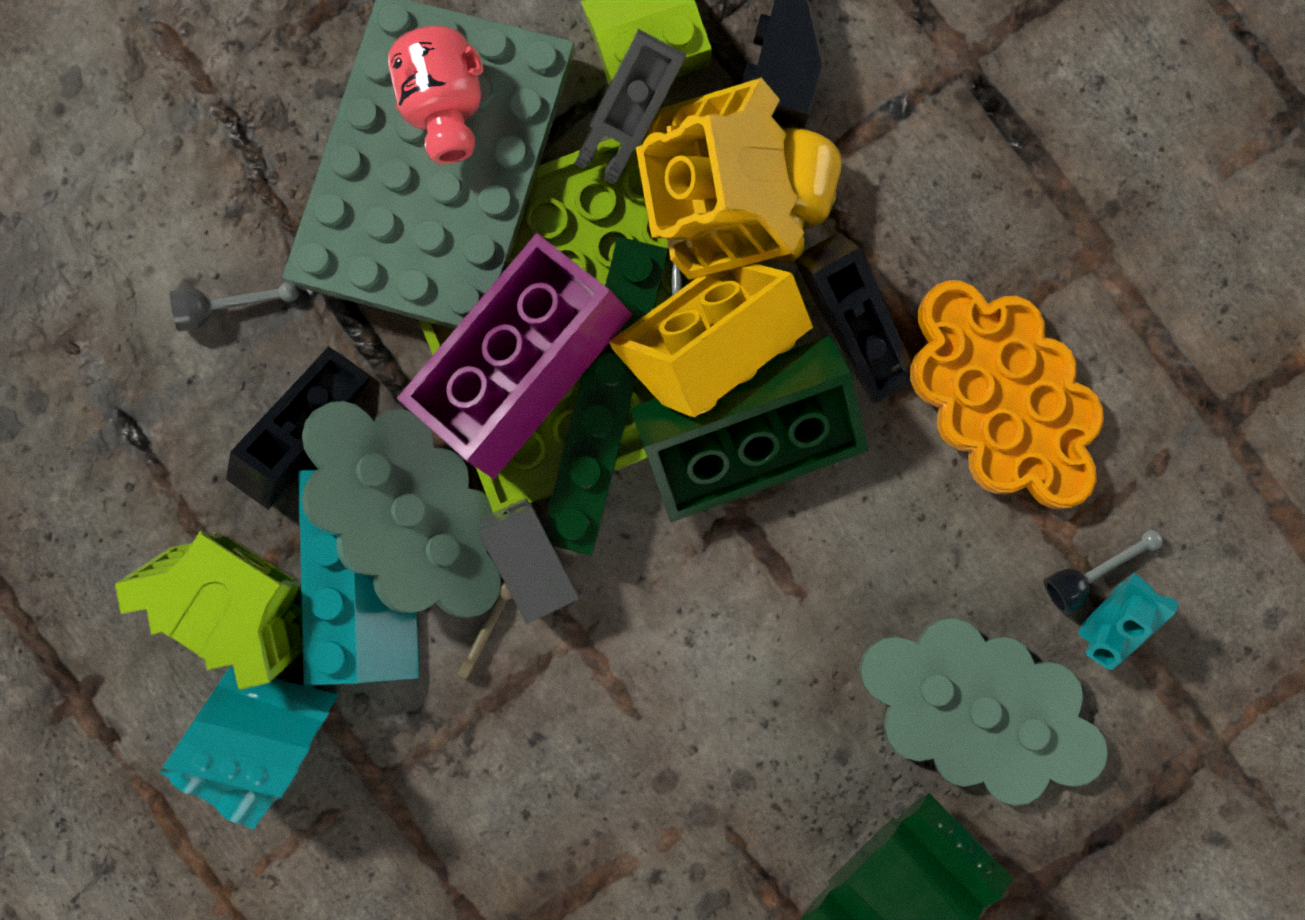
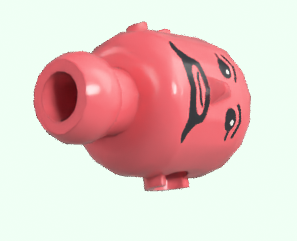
[388,26,483,164]

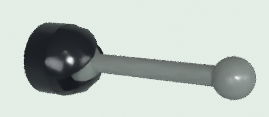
[1044,530,1163,615]

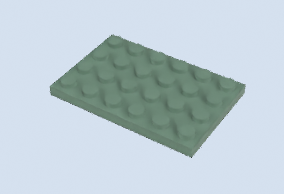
[282,0,576,330]

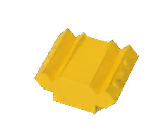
[636,78,804,280]

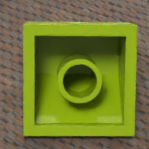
[581,0,712,85]

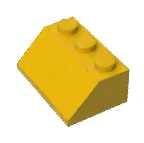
[609,263,813,418]

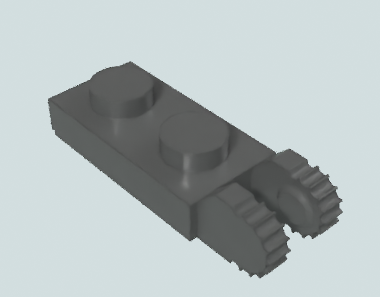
[574,28,686,185]

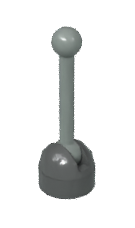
[170,282,299,332]

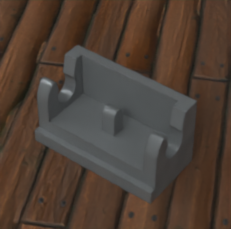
[478,499,579,624]

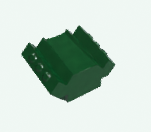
[801,793,1013,920]

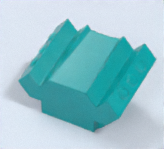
[159,667,339,830]

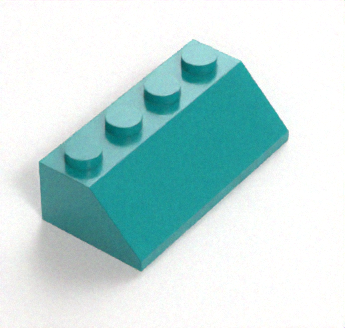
[298,470,420,686]

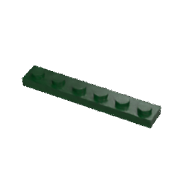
[544,236,669,556]

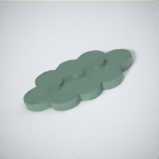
[302,401,501,618]
[859,618,1108,806]

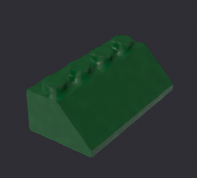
[630,336,869,522]

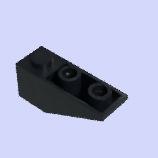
[742,0,822,127]

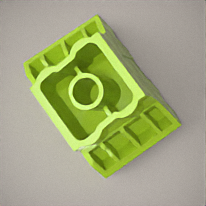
[115,530,303,690]

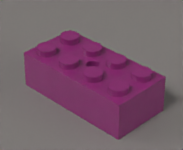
[397,233,632,479]

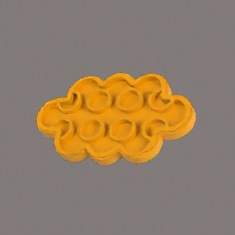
[910,280,1104,509]

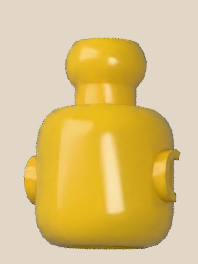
[771,128,842,262]

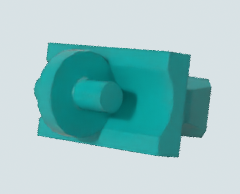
[1077,573,1179,670]

